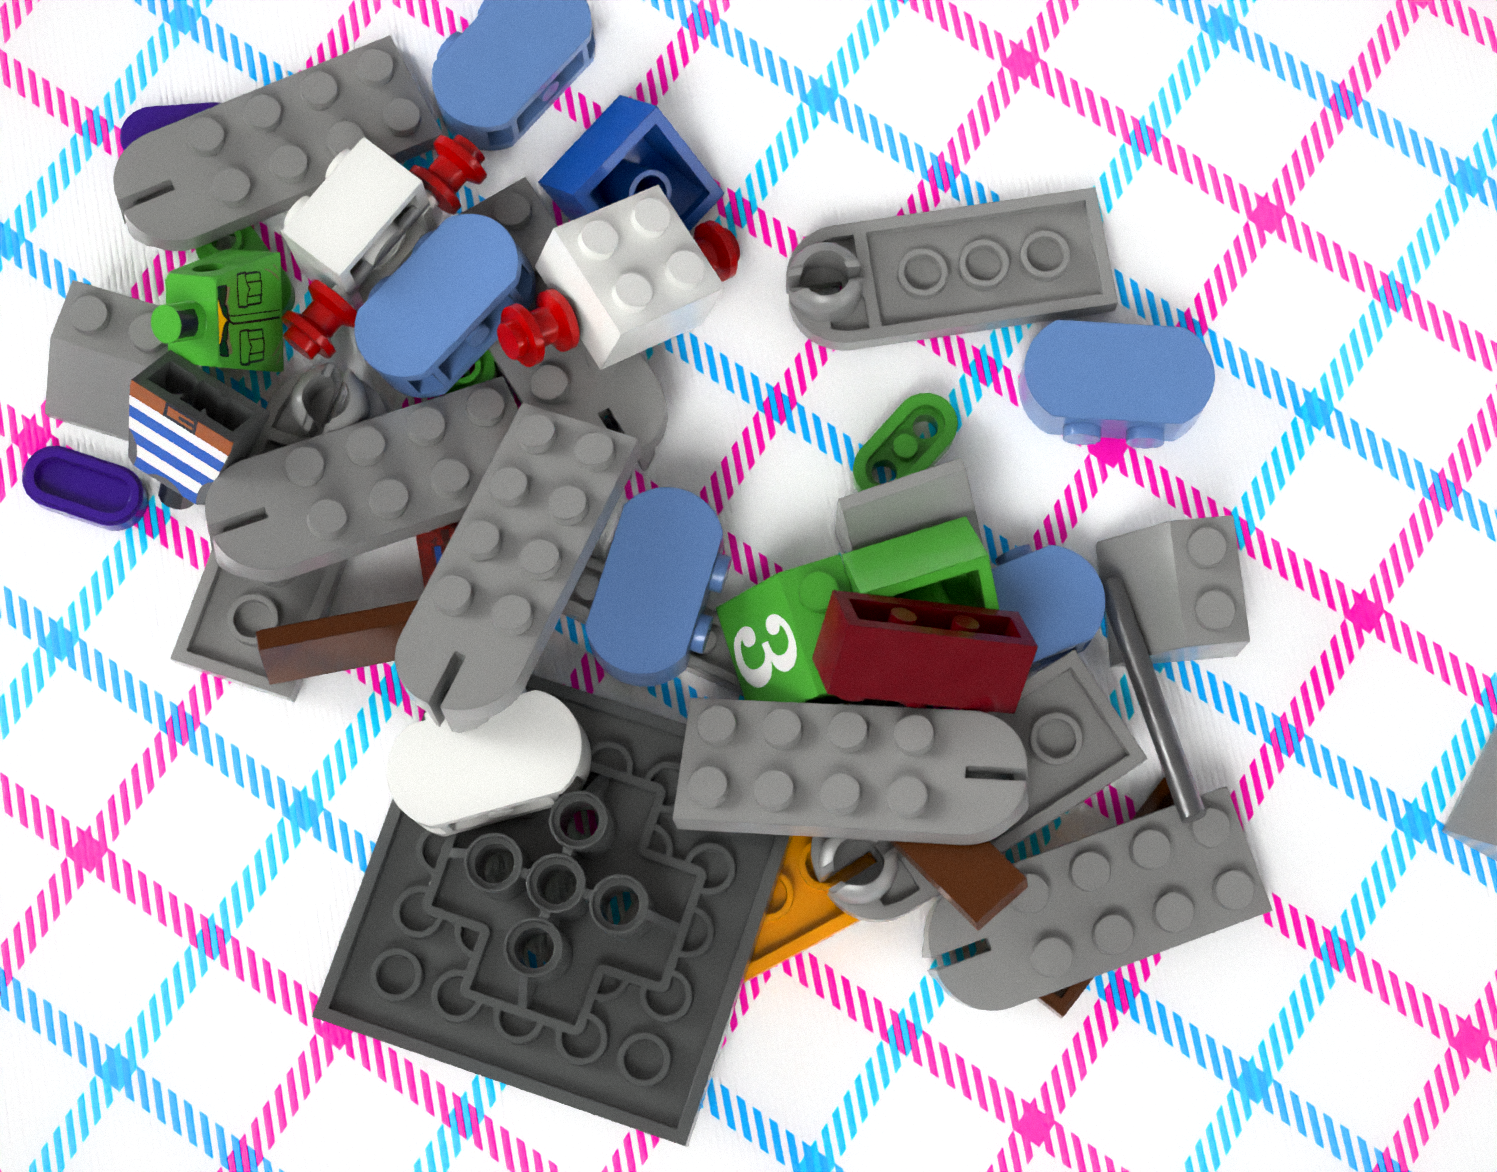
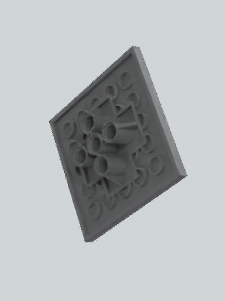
[312,674,793,1147]

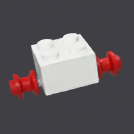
[281,134,487,360]
[497,185,740,370]

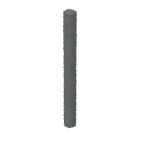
[1102,577,1207,823]

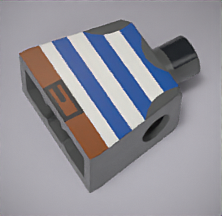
[128,350,270,510]

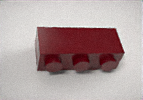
[812,590,1038,714]

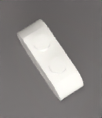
[386,688,591,837]

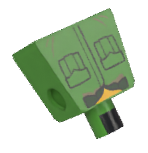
[151,249,284,372]

